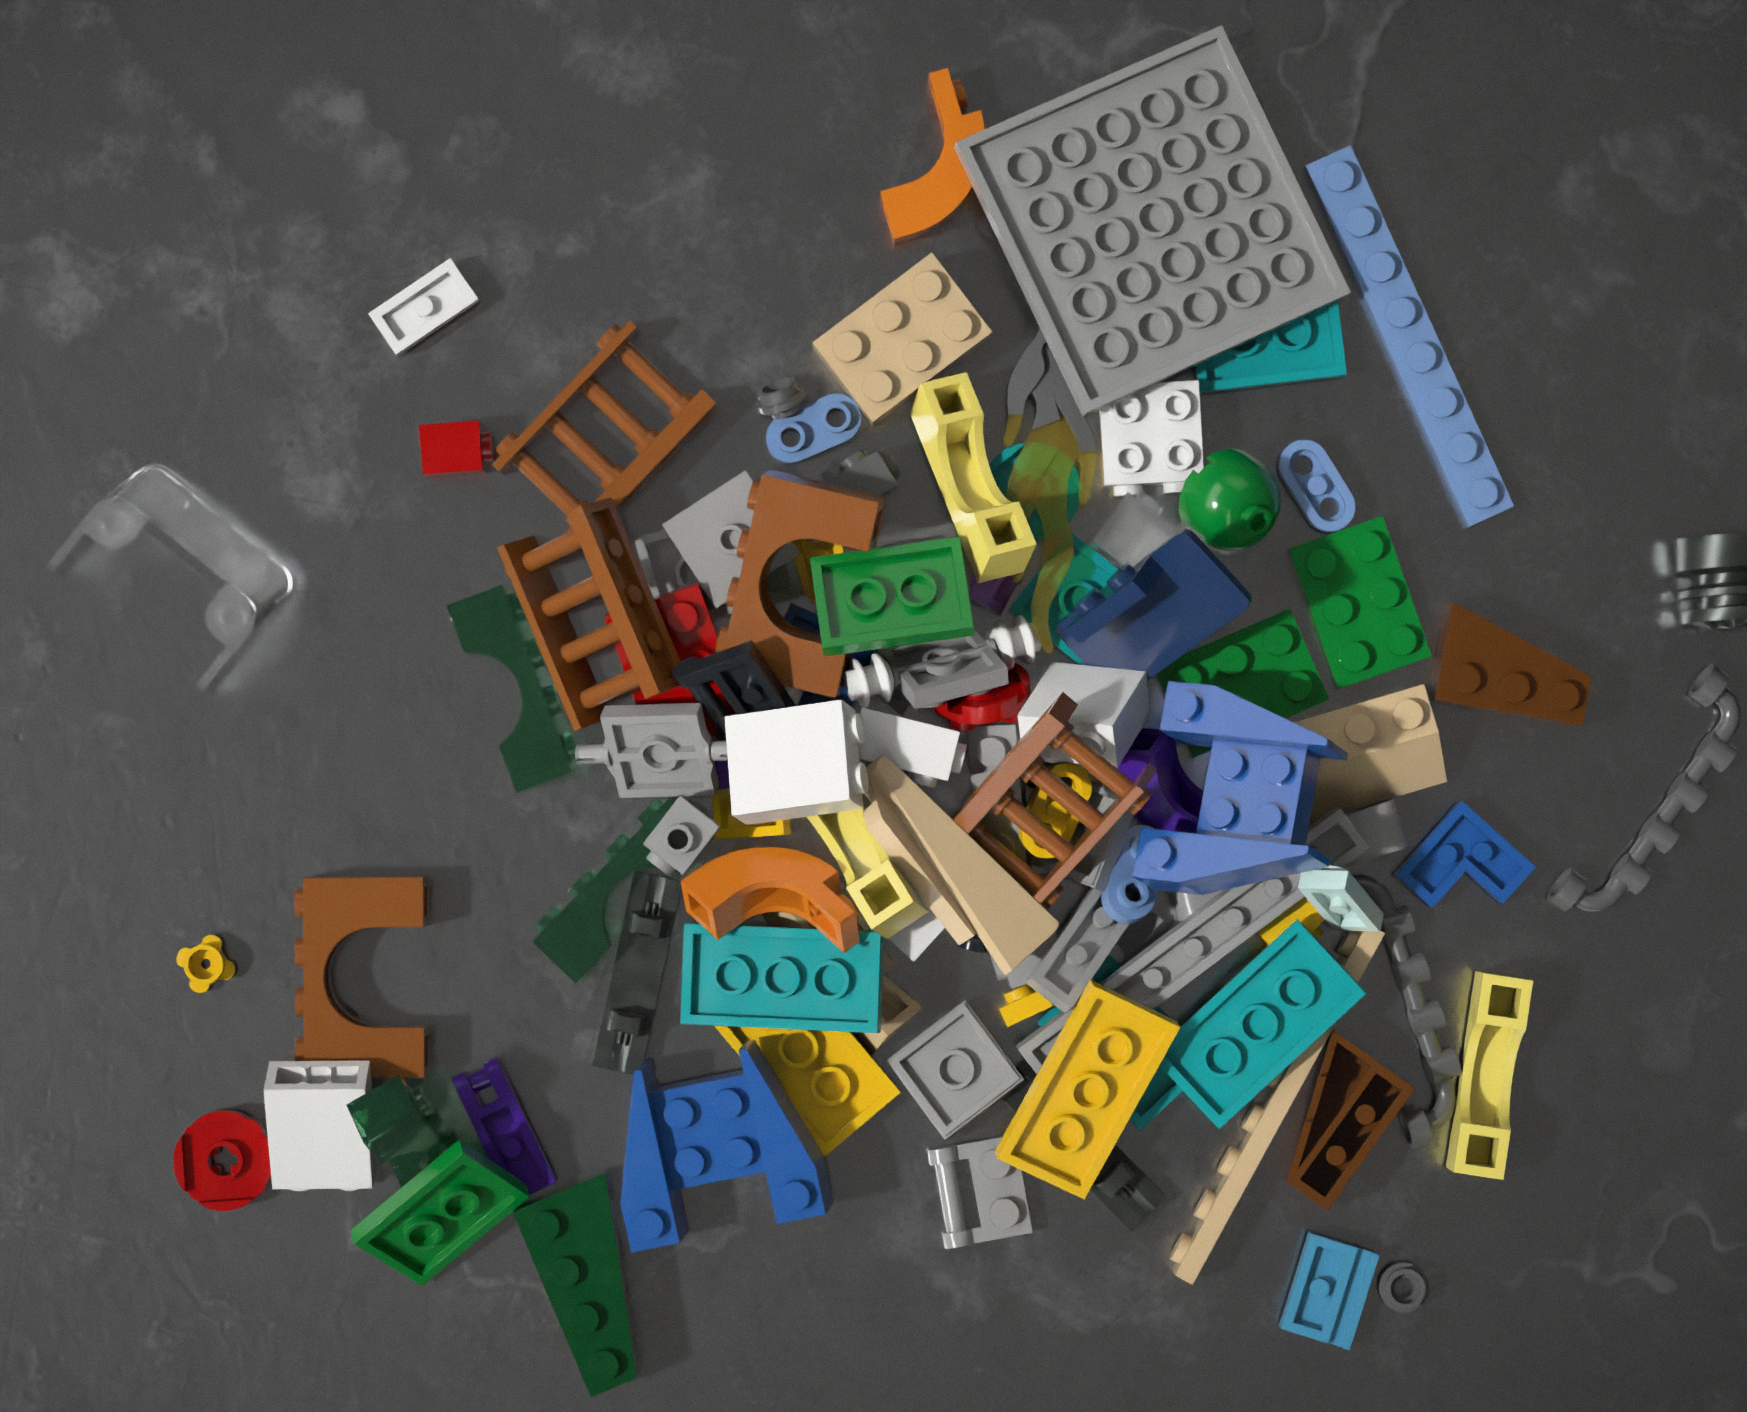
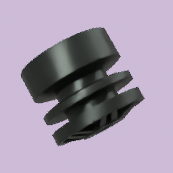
[1673,532,1747,630]

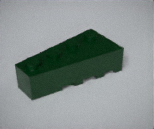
[512,1168,640,1398]

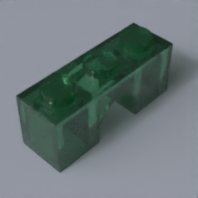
[346,1075,463,1187]

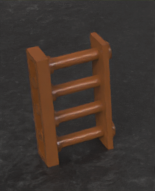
[492,320,718,550]
[497,497,680,732]
[951,692,1157,910]

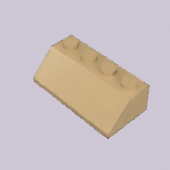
[1294,684,1447,822]

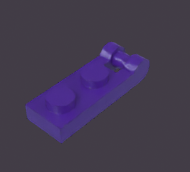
[452,1056,557,1195]

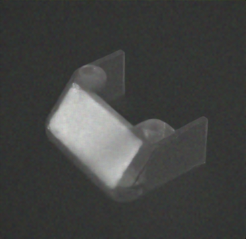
[46,463,297,694]

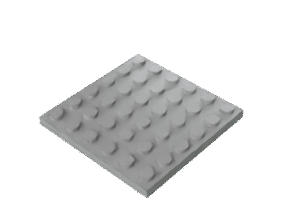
[953,25,1351,417]

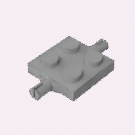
[575,703,728,798]

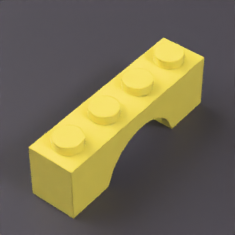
[909,372,1037,583]
[807,804,929,939]
[1446,971,1533,1180]

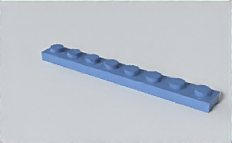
[1304,145,1514,528]

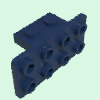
[1056,529,1252,680]

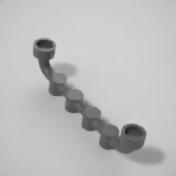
[1547,664,1741,912]
[1353,874,1462,1149]

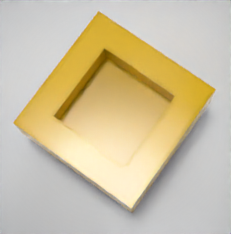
[998,984,1053,1027]

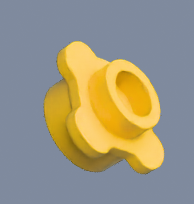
[176,935,235,993]

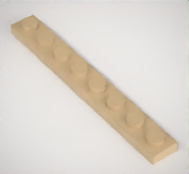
[1169,931,1385,1285]

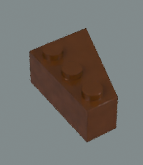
[1428,601,1592,727]
[1286,1030,1415,1211]

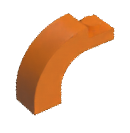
[880,68,984,245]
[680,847,860,953]

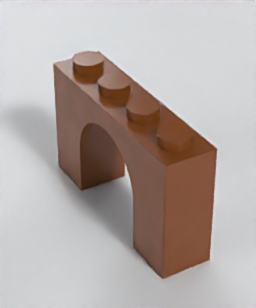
[716,470,887,698]
[294,876,429,1078]

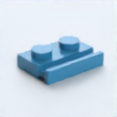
[1279,1231,1380,1350]

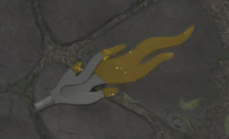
[1003,329,1097,654]

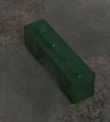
[446,585,577,793]
[533,797,715,983]

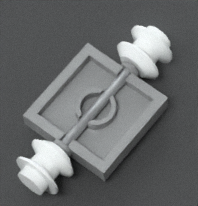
[843,615,1041,709]

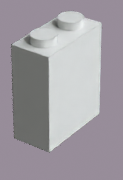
[725,700,869,825]
[264,1061,377,1191]

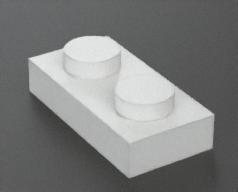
[368,258,480,356]

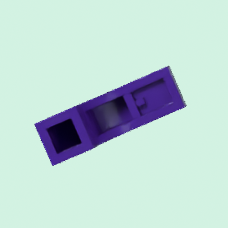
[1117,728,1204,834]

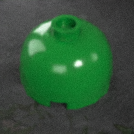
[1179,448,1281,551]

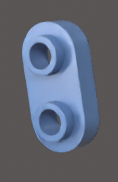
[766,393,861,464]
[1278,440,1355,533]
[1101,825,1158,924]

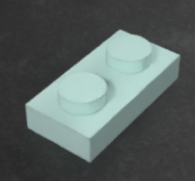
[1298,865,1384,932]

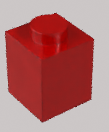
[419,420,494,478]

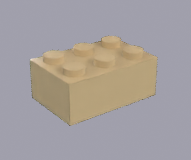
[812,253,992,427]

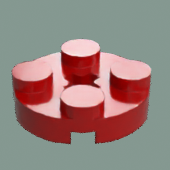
[933,663,1031,732]
[173,1110,271,1211]

